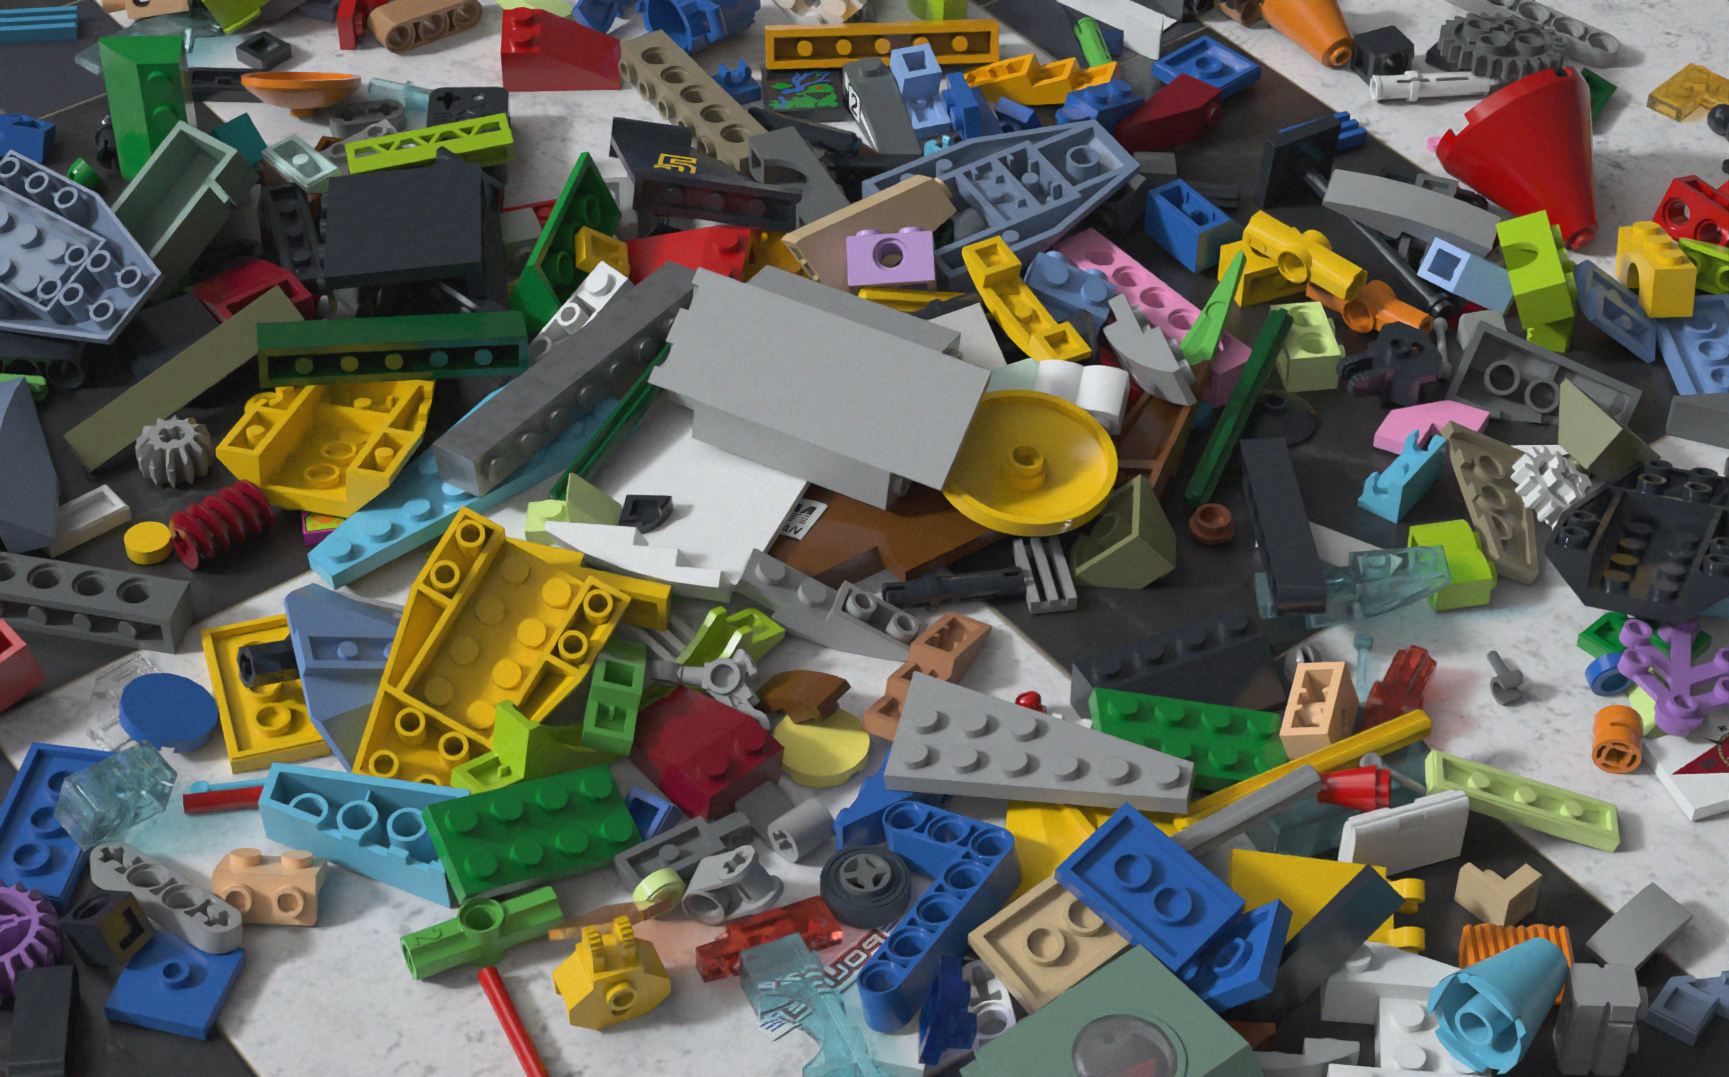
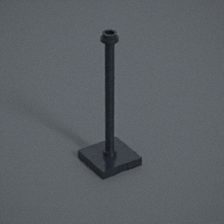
[1253,115,1455,321]

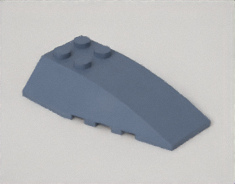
[0,376,61,554]

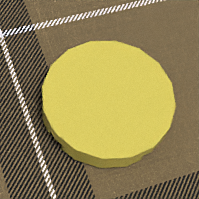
[773,708,870,788]

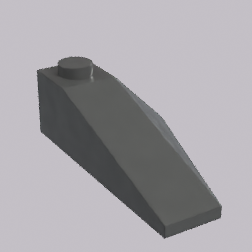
[1444,320,1643,426]

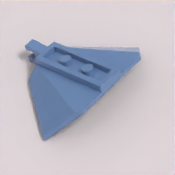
[283,583,400,773]

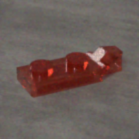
[695,895,843,983]

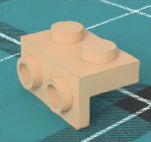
[212,848,328,926]

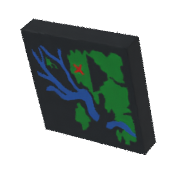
[761,67,844,122]

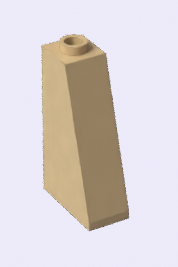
[781,174,957,293]

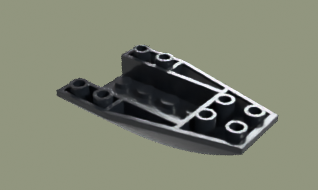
[1544,459,1729,625]

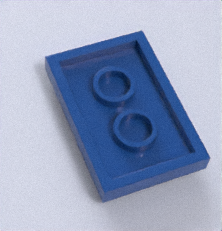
[1054,802,1246,977]
[1141,899,1293,1039]

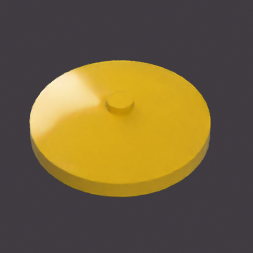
[941,389,1118,536]

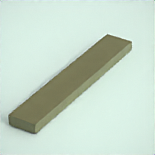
[62,285,305,474]

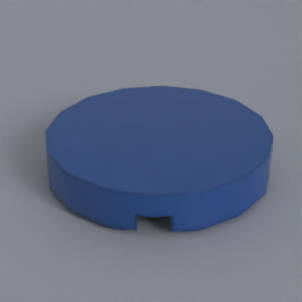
[118,673,219,753]

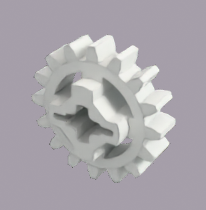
[1511,446,1596,530]

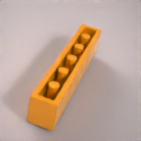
[764,19,999,69]

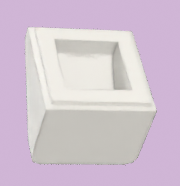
[1123,10,1164,60]

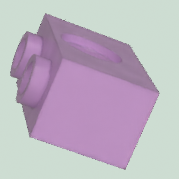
[846,227,937,296]

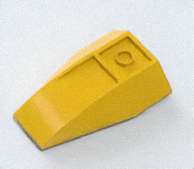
[351,505,632,788]

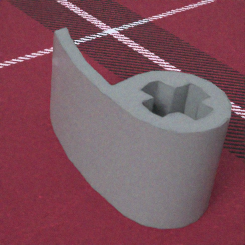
[735,780,834,862]

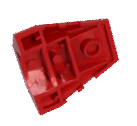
[622,225,762,286]

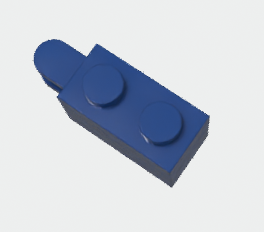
[1055,80,1145,138]

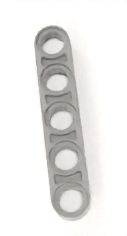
[1447,0,1620,68]

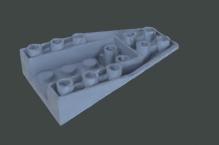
[0,149,165,345]

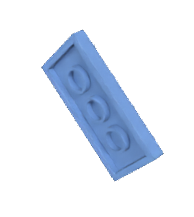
[1644,294,1729,395]

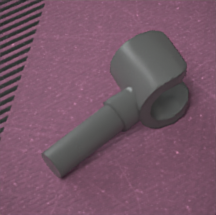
[1487,651,1523,705]

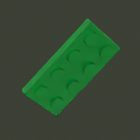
[1089,687,1289,791]
[421,763,643,905]

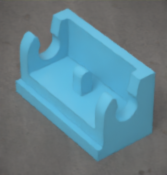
[1357,429,1447,524]

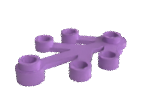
[1617,615,1729,737]

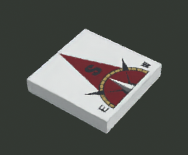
[1642,718,1729,821]

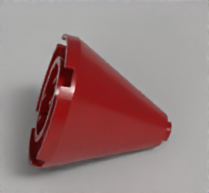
[1436,66,1599,250]

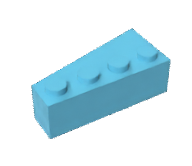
[258,762,471,909]

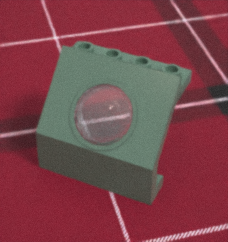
[959,944,1265,1077]

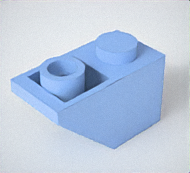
[1417,237,1514,316]

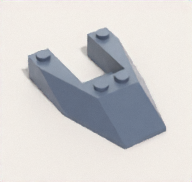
[862,119,1141,293]

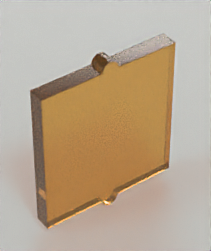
[548,897,673,941]

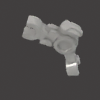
[651,649,773,734]

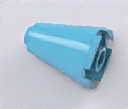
[1427,937,1569,1074]

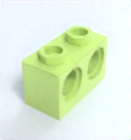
[1269,301,1346,392]

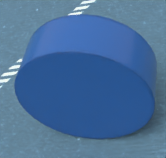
[1585,652,1634,696]

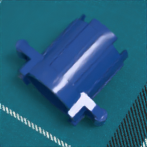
[635,0,761,57]

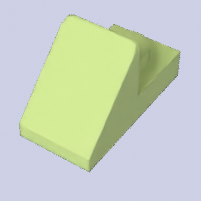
[524,473,622,545]

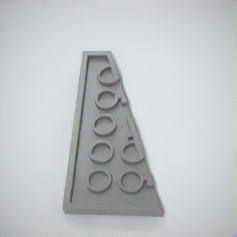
[884,671,1195,814]

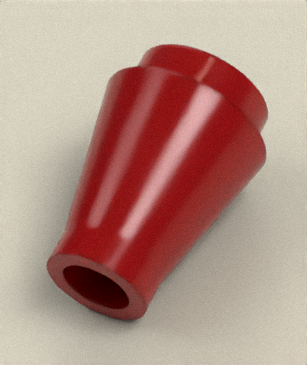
[1317,764,1391,812]

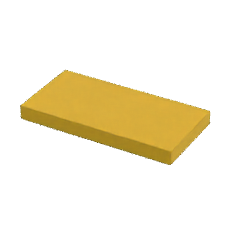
[200,613,331,774]

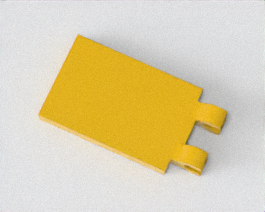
[1228,849,1425,955]

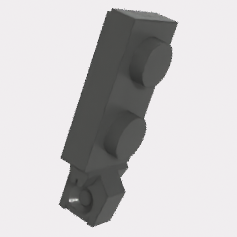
[612,810,753,896]

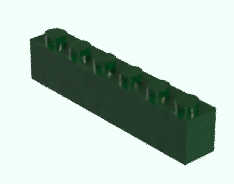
[256,310,528,388]

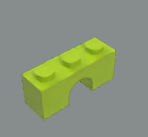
[1495,210,1579,330]

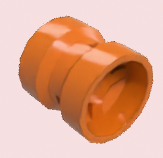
[1591,705,1644,774]

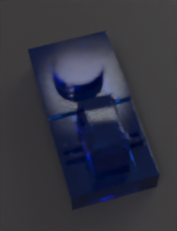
[918,955,977,1066]

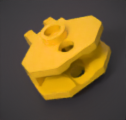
[552,915,671,1030]

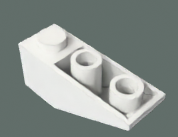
[528,261,635,368]

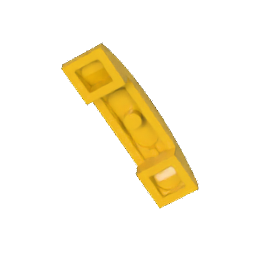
[961,236,1092,363]

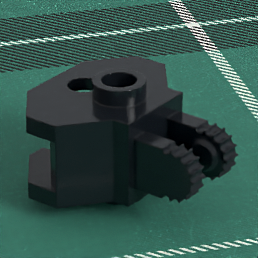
[1336,321,1443,407]

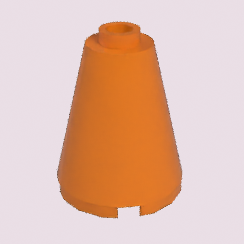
[1258,0,1354,67]

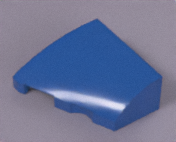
[0,107,56,163]

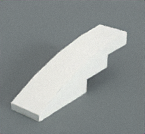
[544,521,733,603]

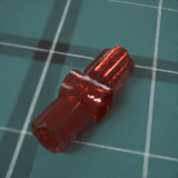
[1355,645,1437,767]

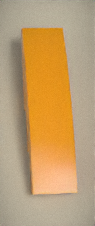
[963,53,1123,105]

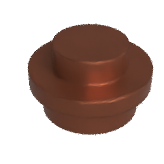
[1189,503,1235,545]

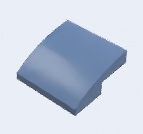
[1574,259,1656,364]

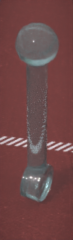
[1353,632,1373,705]

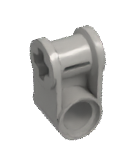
[681,845,784,925]

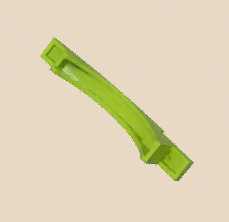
[450,606,785,795]

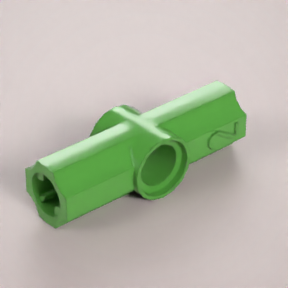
[400,886,564,980]

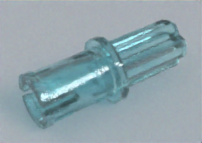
[367,77,433,113]

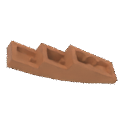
[861,611,992,741]

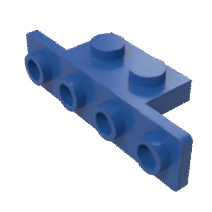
[941,72,1004,141]

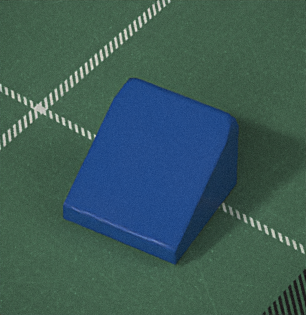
[624,785,684,842]

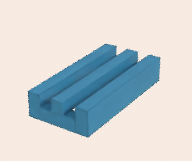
[0,6,80,44]

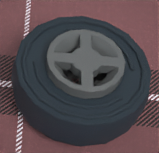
[820,845,911,929]

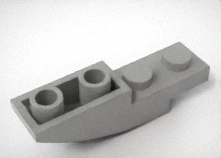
[1102,293,1197,406]
[734,548,928,661]

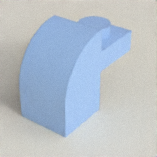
[889,43,951,139]

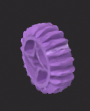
[0,879,63,1008]

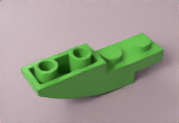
[580,636,646,756]

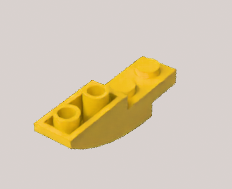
[506,537,672,635]

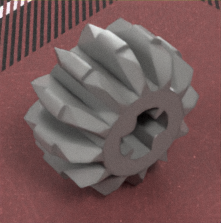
[135,415,214,488]

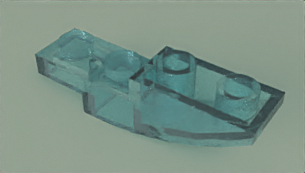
[1254,545,1451,629]

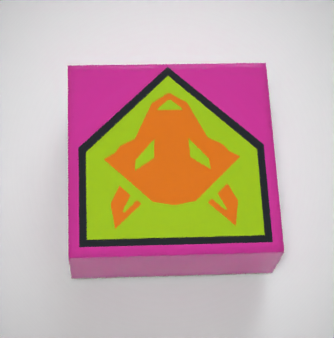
[301,510,349,546]

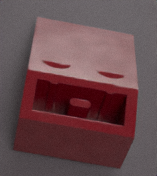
[181,257,316,368]

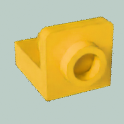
[575,226,630,278]

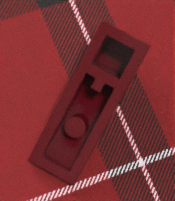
[1114,73,1223,156]

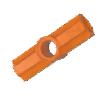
[1306,280,1434,350]

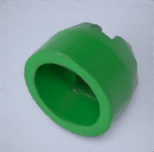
[67,157,104,190]

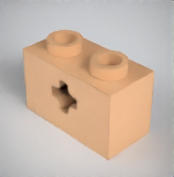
[1279,661,1360,762]

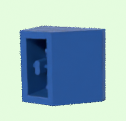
[1144,178,1245,274]

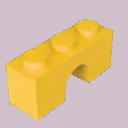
[1615,221,1697,318]

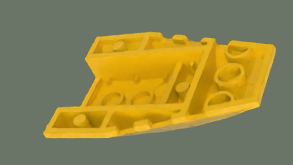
[216,379,437,518]

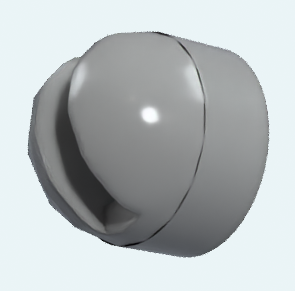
[1283,645,1323,684]

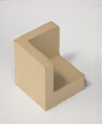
[1454,863,1542,928]

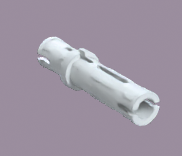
[1370,70,1490,102]

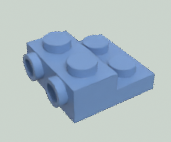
[1005,251,1117,337]

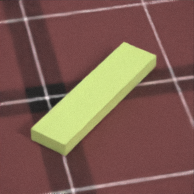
[1425,749,1620,853]

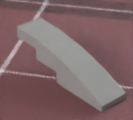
[1322,169,1501,258]

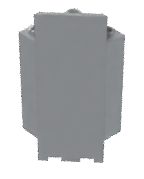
[648,265,992,510]

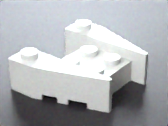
[1321,941,1491,1077]

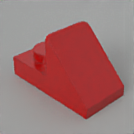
[336,0,389,50]

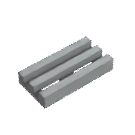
[1012,535,1077,614]

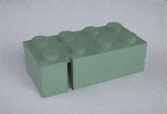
[110,120,260,306]

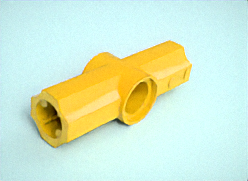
[1242,210,1368,303]

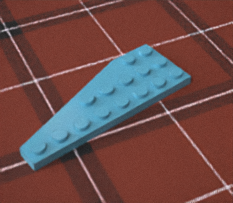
[308,380,640,590]

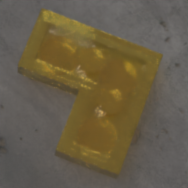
[1646,63,1729,122]

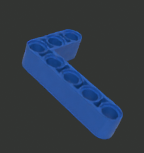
[857,800,1021,1033]

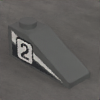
[843,56,922,156]

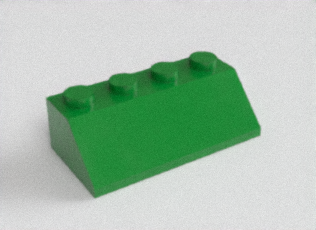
[98,35,197,183]
[508,152,622,333]

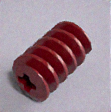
[169,479,275,569]

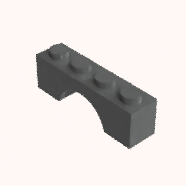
[748,126,851,229]

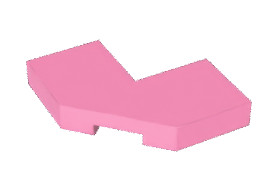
[1373,400,1490,455]

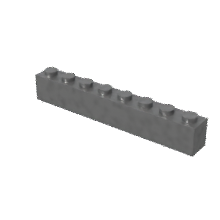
[433,260,696,498]

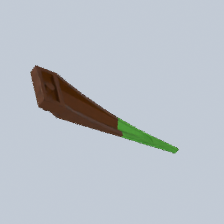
[1110,250,1247,502]

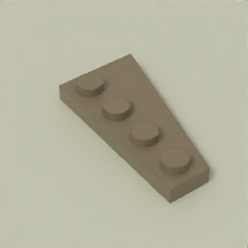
[1440,420,1540,586]

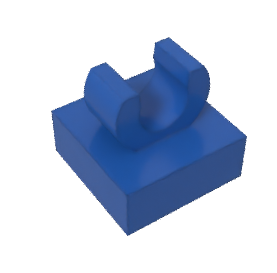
[711,59,761,105]
[993,96,1043,133]

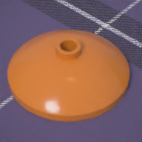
[241,72,361,117]

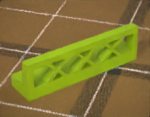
[345,113,516,175]

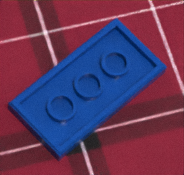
[0,742,130,913]

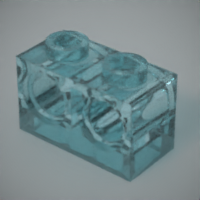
[53,739,178,851]

